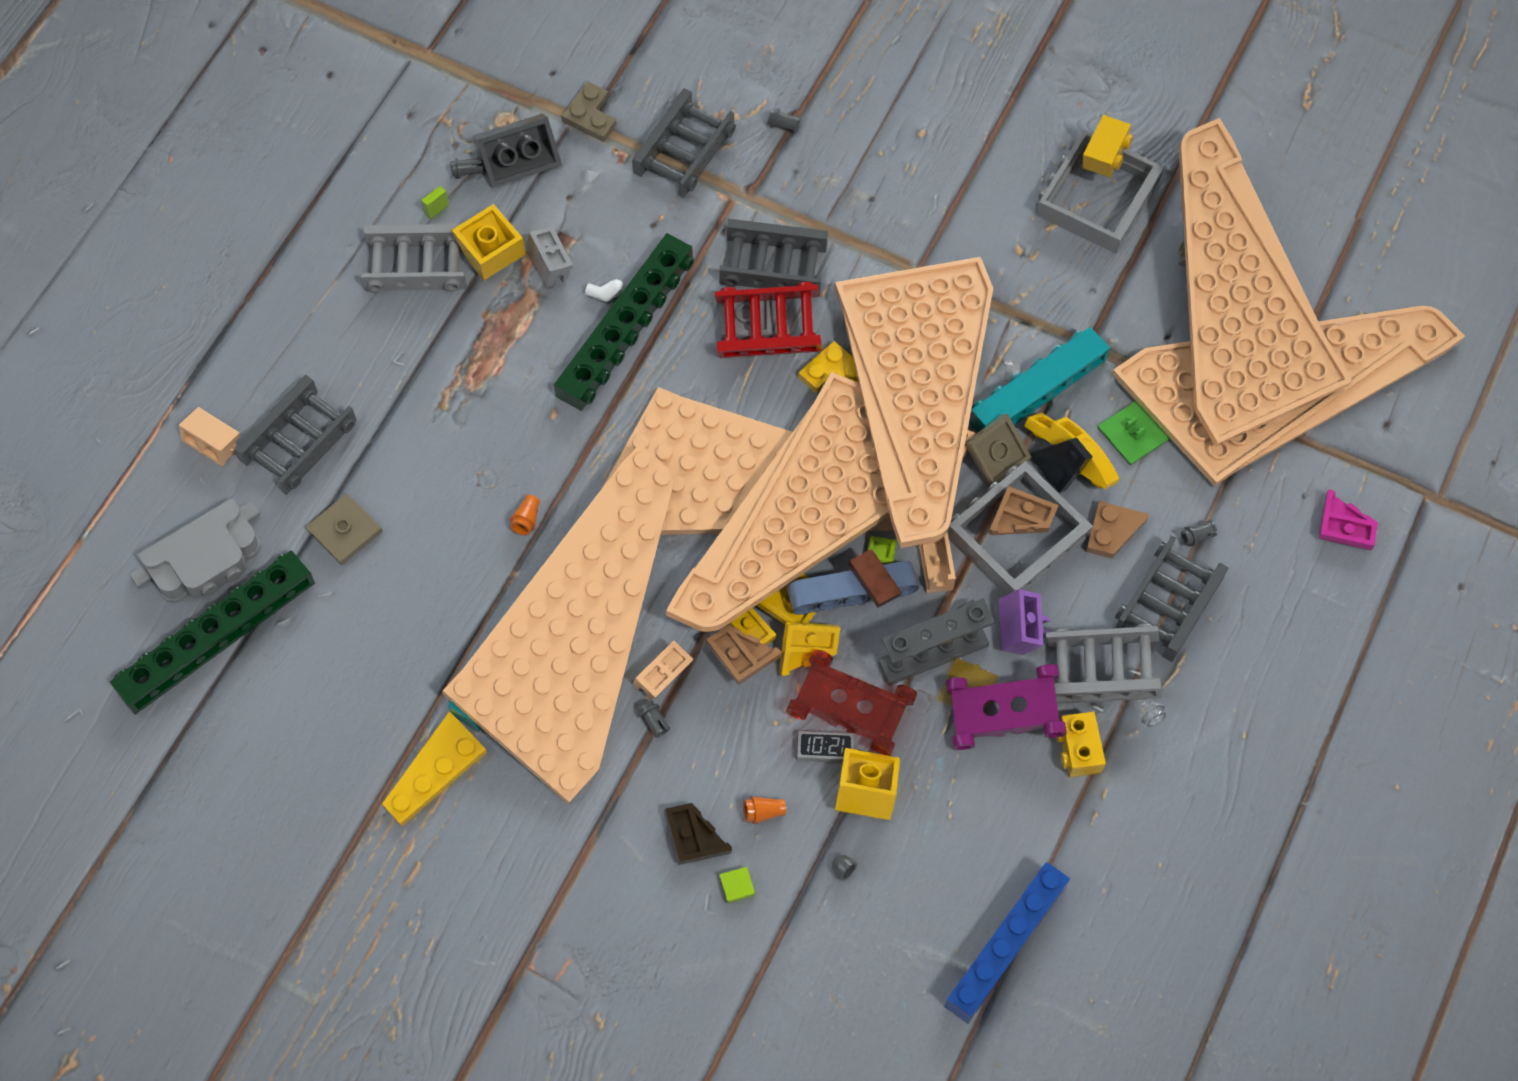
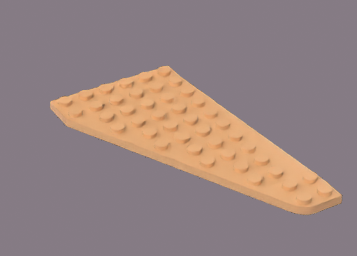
[1179,118,1352,447]
[834,257,993,548]
[1112,306,1465,487]
[666,372,975,632]
[602,387,894,535]
[442,444,673,804]

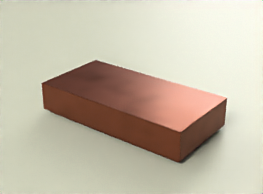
[848,549,902,608]

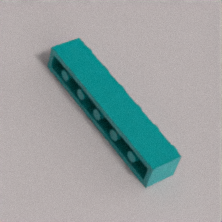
[969,327,1110,432]

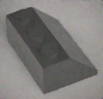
[473,113,562,187]

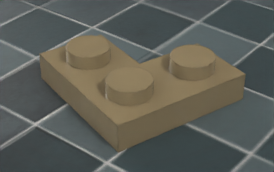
[562,81,617,142]

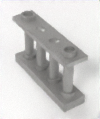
[361,224,467,292]
[1046,624,1162,704]

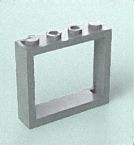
[1035,129,1164,254]
[947,461,1093,595]

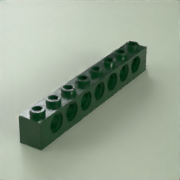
[554,233,694,411]
[110,550,315,715]

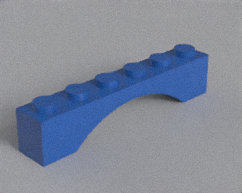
[944,862,1070,1024]

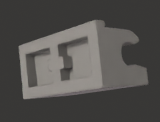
[526,226,573,288]

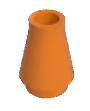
[510,495,540,535]
[743,796,786,824]

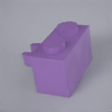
[999,589,1050,655]

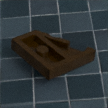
[664,803,732,865]

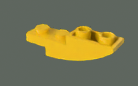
[1024,412,1119,489]

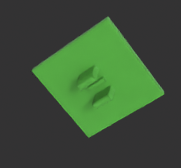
[1097,401,1170,465]

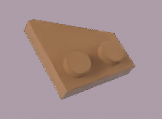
[989,486,1059,535]
[1086,501,1149,559]
[706,625,782,685]

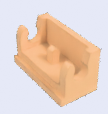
[179,407,240,467]
[918,532,956,593]
[632,640,694,700]

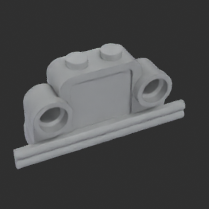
[130,498,261,603]

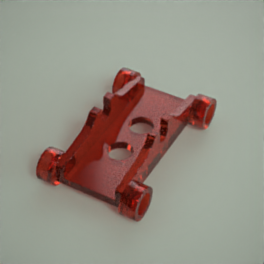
[786,649,918,756]

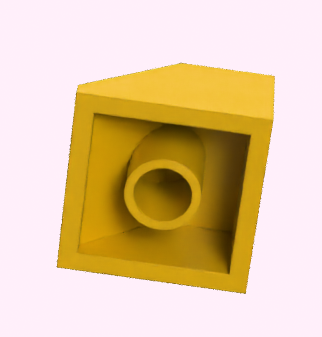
[452,204,526,281]
[835,748,900,820]

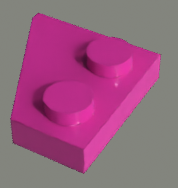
[1319,489,1378,550]

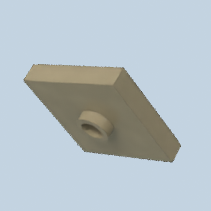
[965,414,1032,487]
[306,493,383,566]

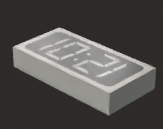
[797,731,854,762]

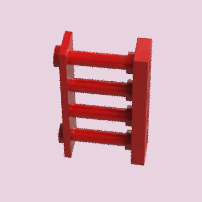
[715,282,822,358]

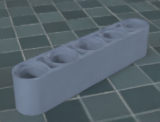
[786,561,920,615]

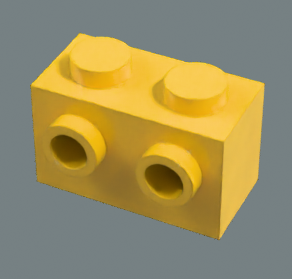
[1083,115,1133,178]
[1056,711,1106,777]

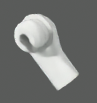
[585,279,624,302]

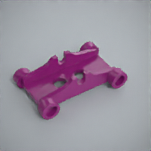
[945,664,1067,750]

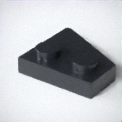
[1030,437,1093,493]

